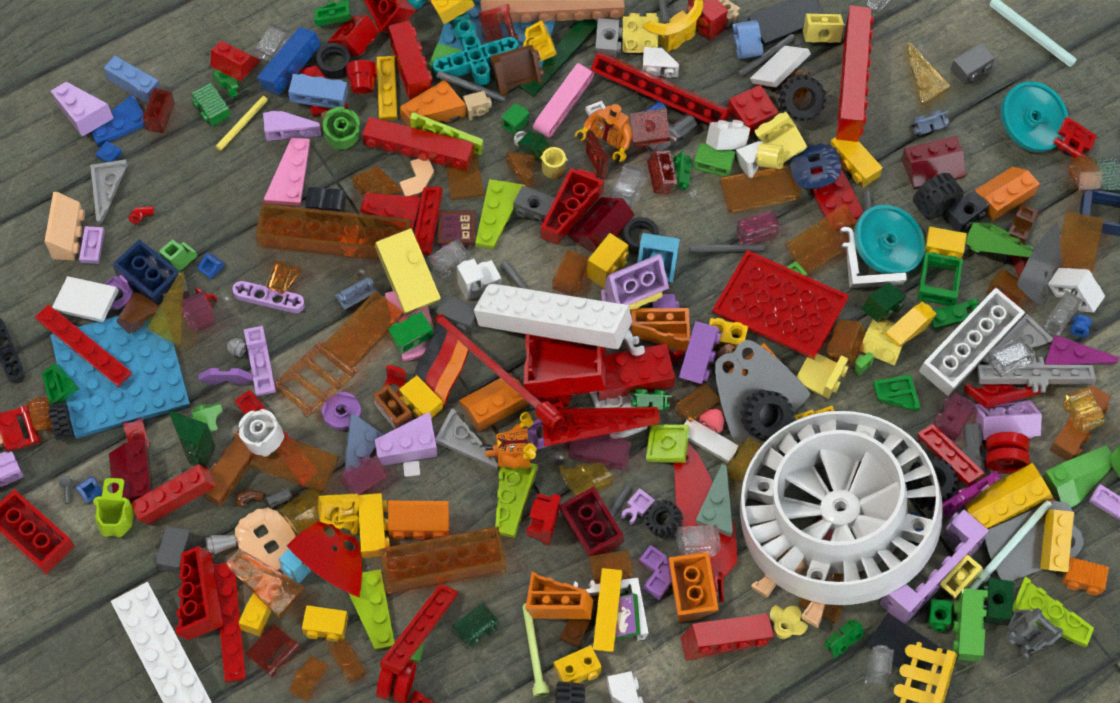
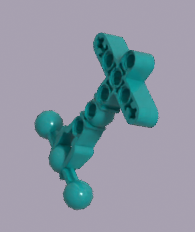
[407,0,518,85]

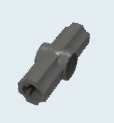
[646,115,697,158]
[961,423,987,482]

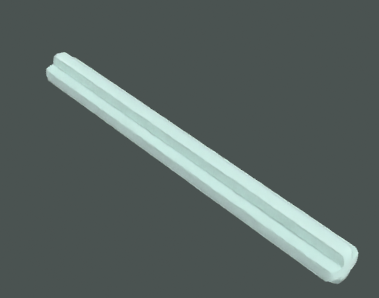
[990,0,1077,67]

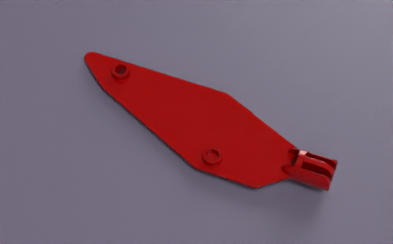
[674,443,737,602]

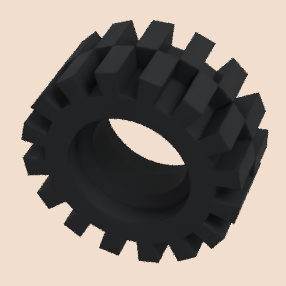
[49,402,73,440]
[644,499,684,539]

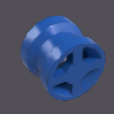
[1070,315,1092,337]

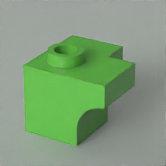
[159,239,198,272]
[191,402,223,432]

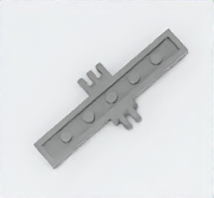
[977,357,1096,393]

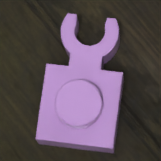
[621,488,655,525]

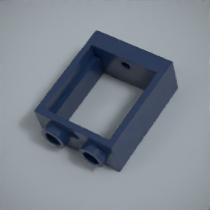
[1077,188,1120,236]

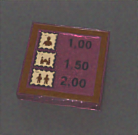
[438,210,475,246]

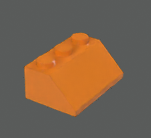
[975,166,1040,221]
[459,374,528,432]
[388,500,450,540]
[669,552,719,623]

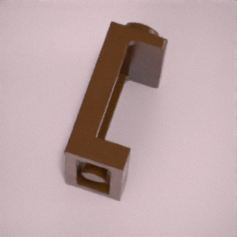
[490,45,544,96]

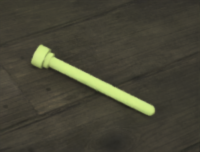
[522,603,550,698]

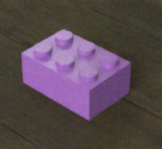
[679,321,722,384]

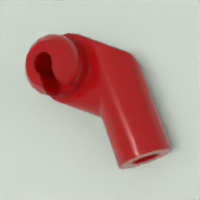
[129,206,154,224]

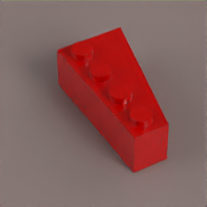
[364,0,416,33]

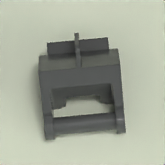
[1006,608,1063,658]

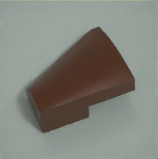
[117,292,160,334]

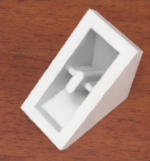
[736,141,763,178]

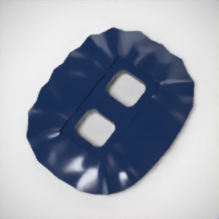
[790,143,841,189]

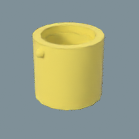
[756,143,785,169]
[540,147,567,179]

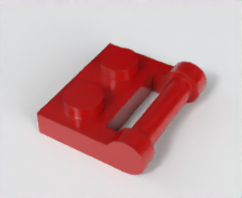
[0,405,41,452]

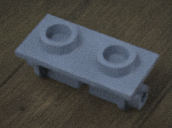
[909,110,949,136]
[335,277,377,310]

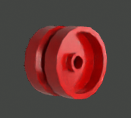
[986,432,1030,474]
[376,659,417,703]

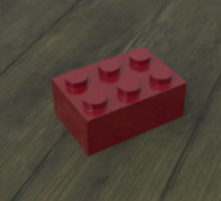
[559,486,625,562]

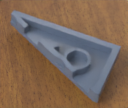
[342,413,383,491]

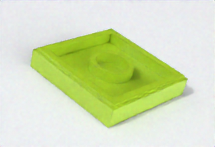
[646,425,690,463]

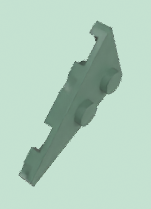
[696,464,733,537]

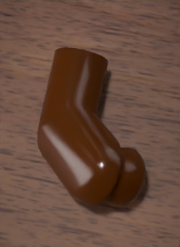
[235,489,265,507]

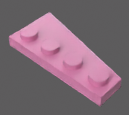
[264,137,310,206]

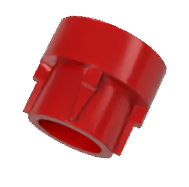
[346,60,377,94]

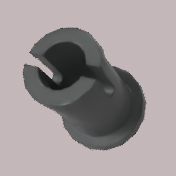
[266,488,293,509]

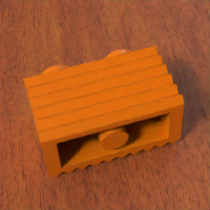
[1061,557,1109,596]

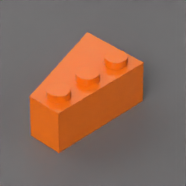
[631,308,690,352]
[525,572,593,619]

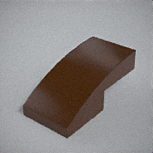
[1009,204,1038,244]

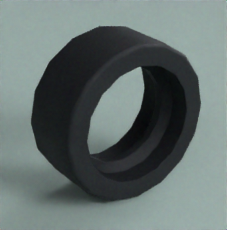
[316,43,351,79]
[623,217,659,254]

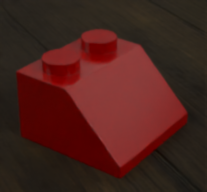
[327,15,380,56]
[210,41,261,81]

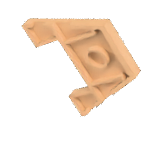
[751,562,835,628]

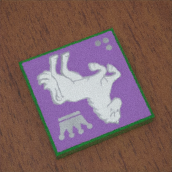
[615,593,641,640]

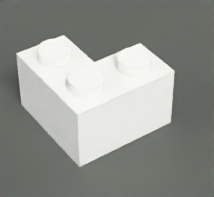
[457,259,502,301]
[1048,268,1105,312]

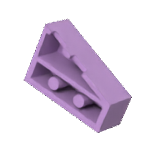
[51,82,114,136]
[375,412,437,466]

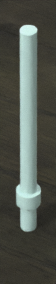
[967,500,1052,590]

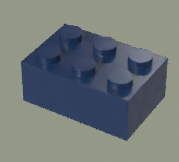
[112,239,183,305]

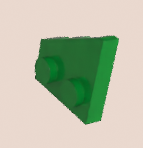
[872,374,920,411]

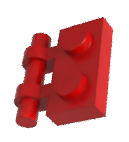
[1053,117,1097,162]

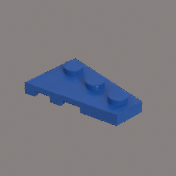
[91,94,148,147]

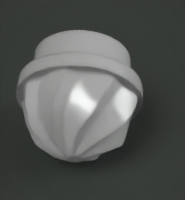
[227,338,247,357]

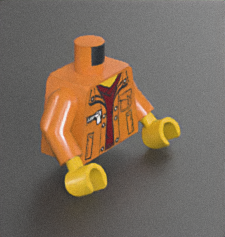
[575,104,633,162]
[485,412,537,469]

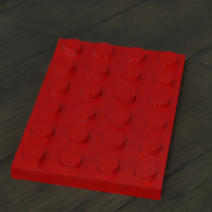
[712,250,849,360]

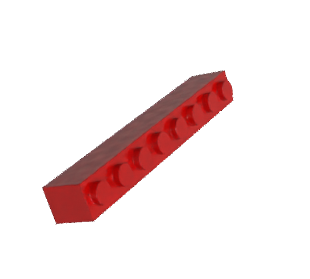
[590,52,732,124]

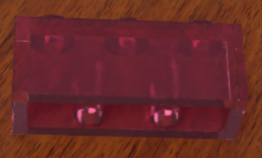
[568,435,631,471]

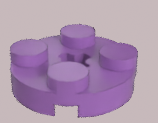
[322,392,361,430]

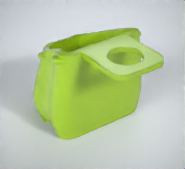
[93,478,135,538]

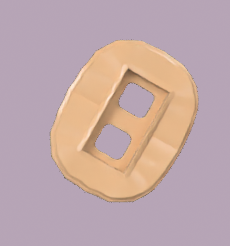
[235,507,296,572]

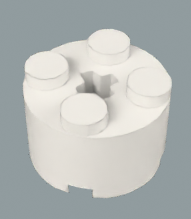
[239,409,284,457]

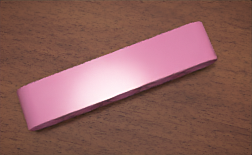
[533,63,595,138]

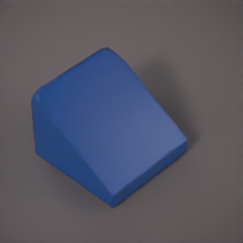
[197,253,226,279]
[75,476,102,504]

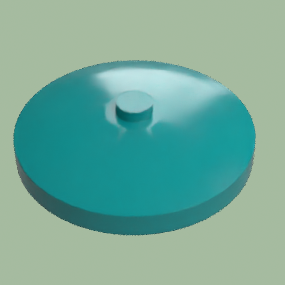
[1001,81,1069,152]
[854,205,925,274]

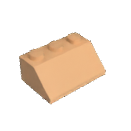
[45,192,85,260]

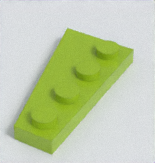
[410,112,483,155]
[348,569,395,651]
[1012,577,1094,648]

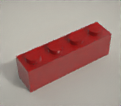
[131,464,216,525]

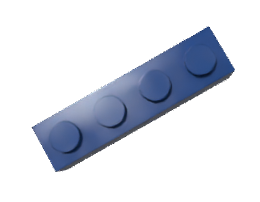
[257,27,322,95]

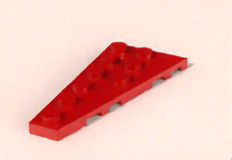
[542,407,659,447]

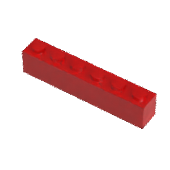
[362,117,474,171]

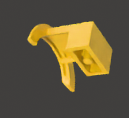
[642,0,703,53]

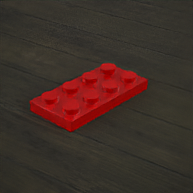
[810,167,864,234]

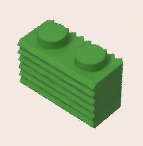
[693,143,736,178]

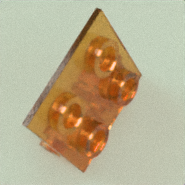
[351,166,401,195]

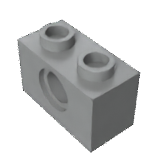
[595,18,622,58]

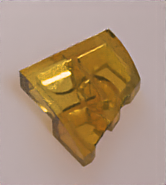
[559,462,612,497]

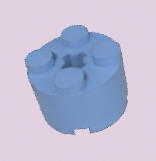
[732,20,763,59]

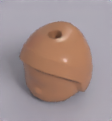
[717,344,738,366]

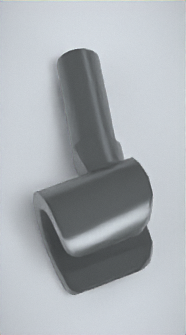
[59,476,73,504]

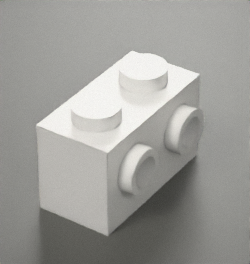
[706,120,750,150]

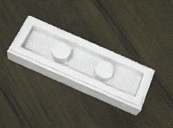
[684,417,739,464]

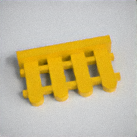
[894,642,957,703]

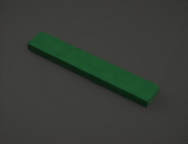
[519,19,598,97]

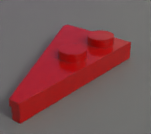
[964,384,1041,408]

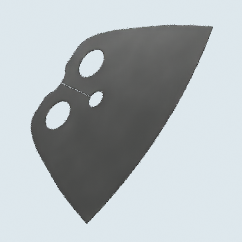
[1017,221,1062,305]

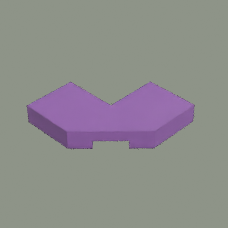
[198,368,254,386]
[639,545,671,600]

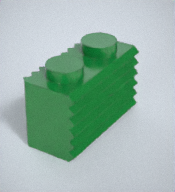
[191,82,230,126]

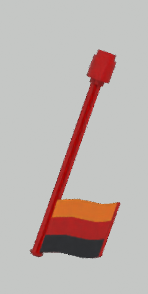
[414,314,564,430]

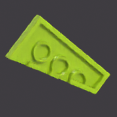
[475,179,525,250]
[495,463,538,538]

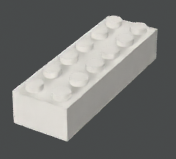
[919,288,1025,396]

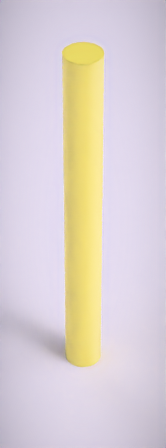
[216,96,268,151]

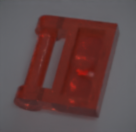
[478,3,519,43]
[245,624,301,677]

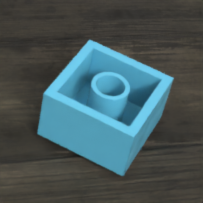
[637,233,680,282]

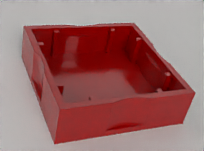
[524,334,606,399]

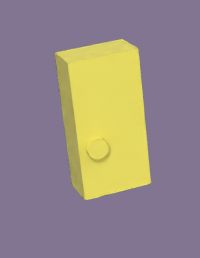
[375,229,441,316]

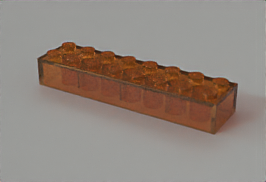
[255,204,411,260]

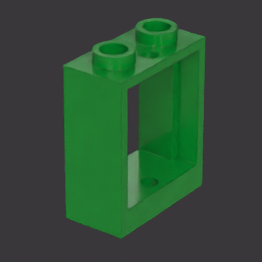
[917,252,963,306]

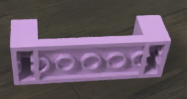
[880,510,989,624]

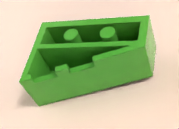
[952,588,988,662]

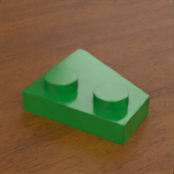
[314,0,351,26]
[42,364,79,405]

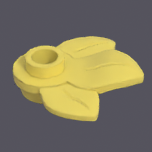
[770,605,808,639]

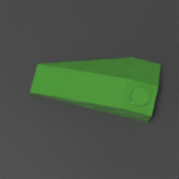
[965,222,1034,257]
[1042,445,1113,508]

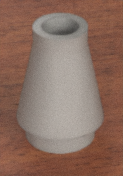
[206,535,236,555]

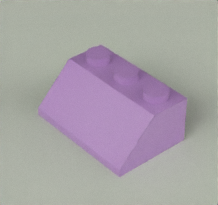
[605,254,669,305]
[974,400,1042,440]

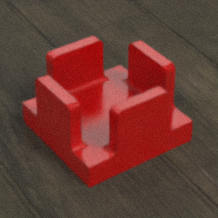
[526,494,561,546]

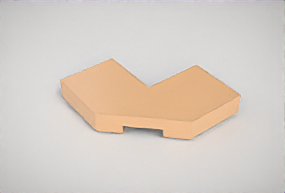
[399,159,434,197]

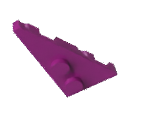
[1045,335,1119,365]
[933,471,1002,519]

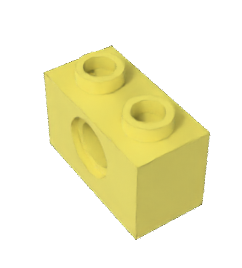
[803,14,844,43]
[940,554,983,600]

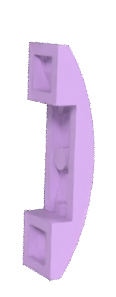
[244,326,276,396]

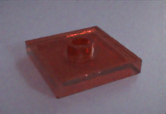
[630,108,670,146]
[585,130,609,180]

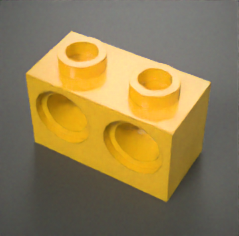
[709,318,748,352]

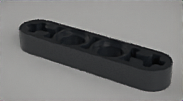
[0,318,25,383]

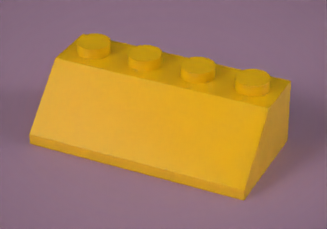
[965,463,1053,529]

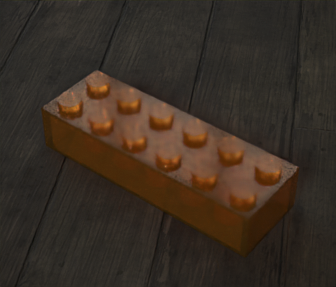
[379,526,507,594]

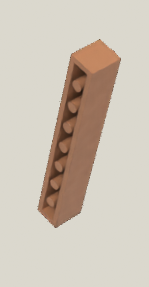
[481,0,624,25]

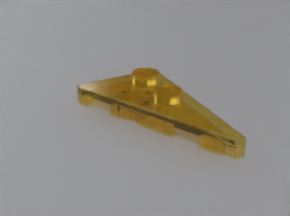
[906,42,950,106]
[147,272,185,347]

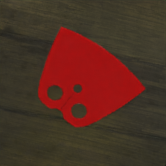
[286,521,362,598]

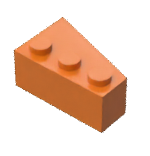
[400,80,466,127]

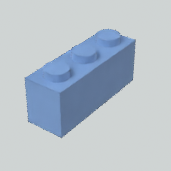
[104,55,161,105]
[288,74,348,109]

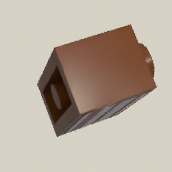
[373,384,412,430]

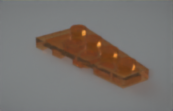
[227,548,304,619]

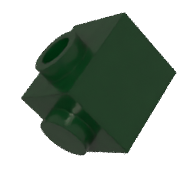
[518,131,550,160]

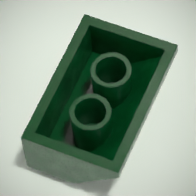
[169,411,215,467]

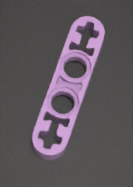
[232,281,305,313]

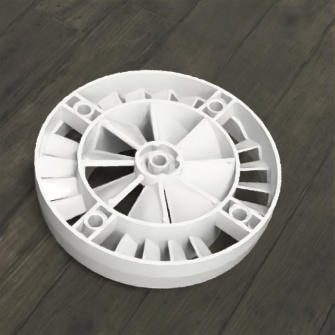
[740,411,942,605]

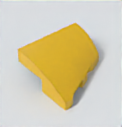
[523,20,557,62]
[318,494,359,535]

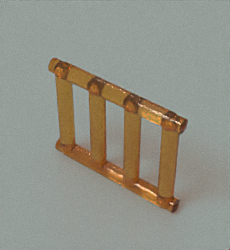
[274,341,358,418]

